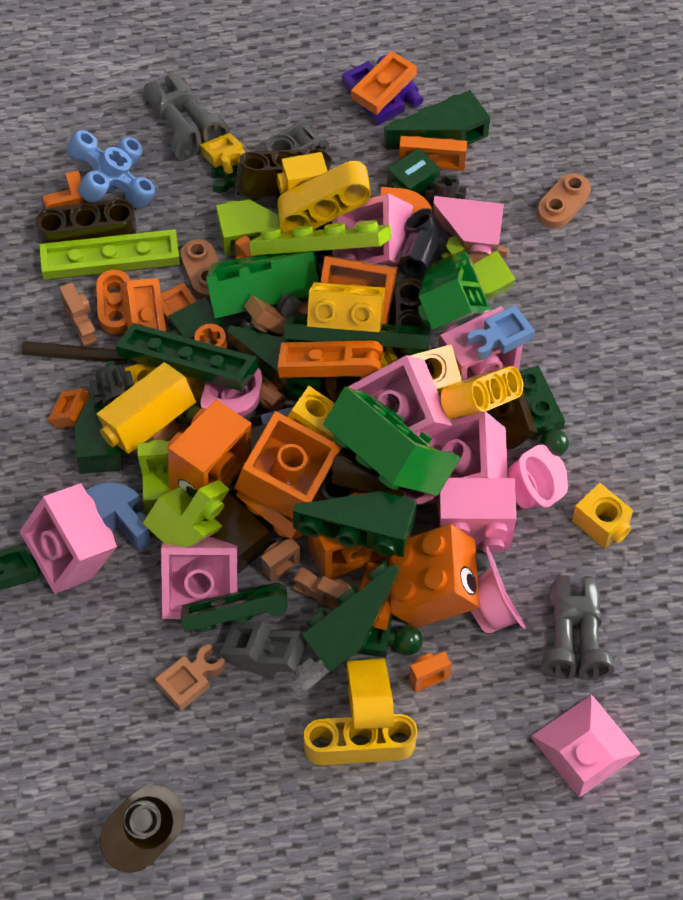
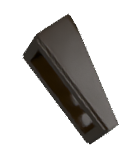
[332,448,412,497]

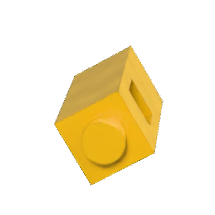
[96,362,196,454]

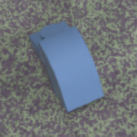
[86,483,151,553]

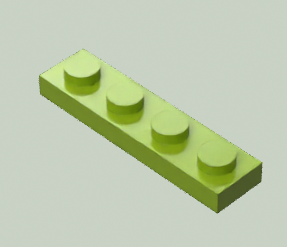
[249,220,392,256]
[39,229,180,280]

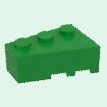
[418,249,491,330]
[206,251,321,319]
[323,387,461,496]

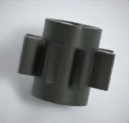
[425,175,466,213]
[89,365,135,407]

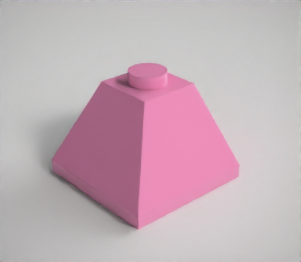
[433,196,504,255]
[161,537,238,619]
[531,695,640,798]

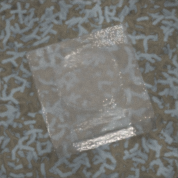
[290,657,330,697]

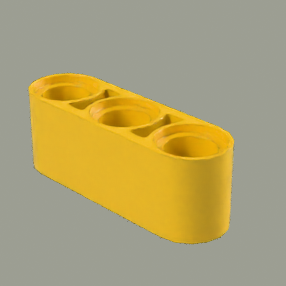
[277,161,371,233]
[441,366,523,419]
[346,658,394,730]
[304,714,417,765]

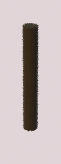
[22,341,128,365]

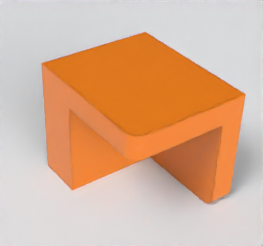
[43,170,87,209]

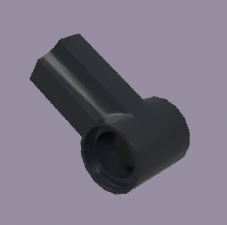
[397,208,449,279]

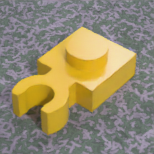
[200,133,246,174]

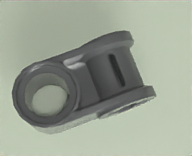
[266,119,329,152]

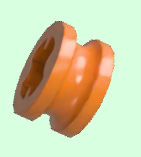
[194,324,227,349]

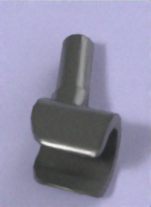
[277,293,307,319]

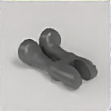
[144,72,230,161]
[542,575,614,680]

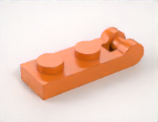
[277,340,383,379]

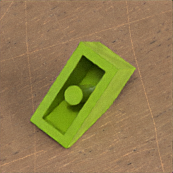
[216,199,283,256]

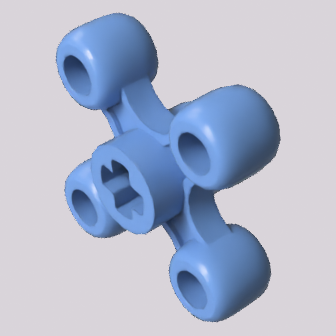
[67,130,155,209]

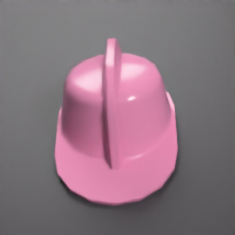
[201,368,262,417]
[508,445,568,509]
[471,546,526,633]

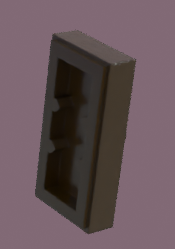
[491,392,537,450]

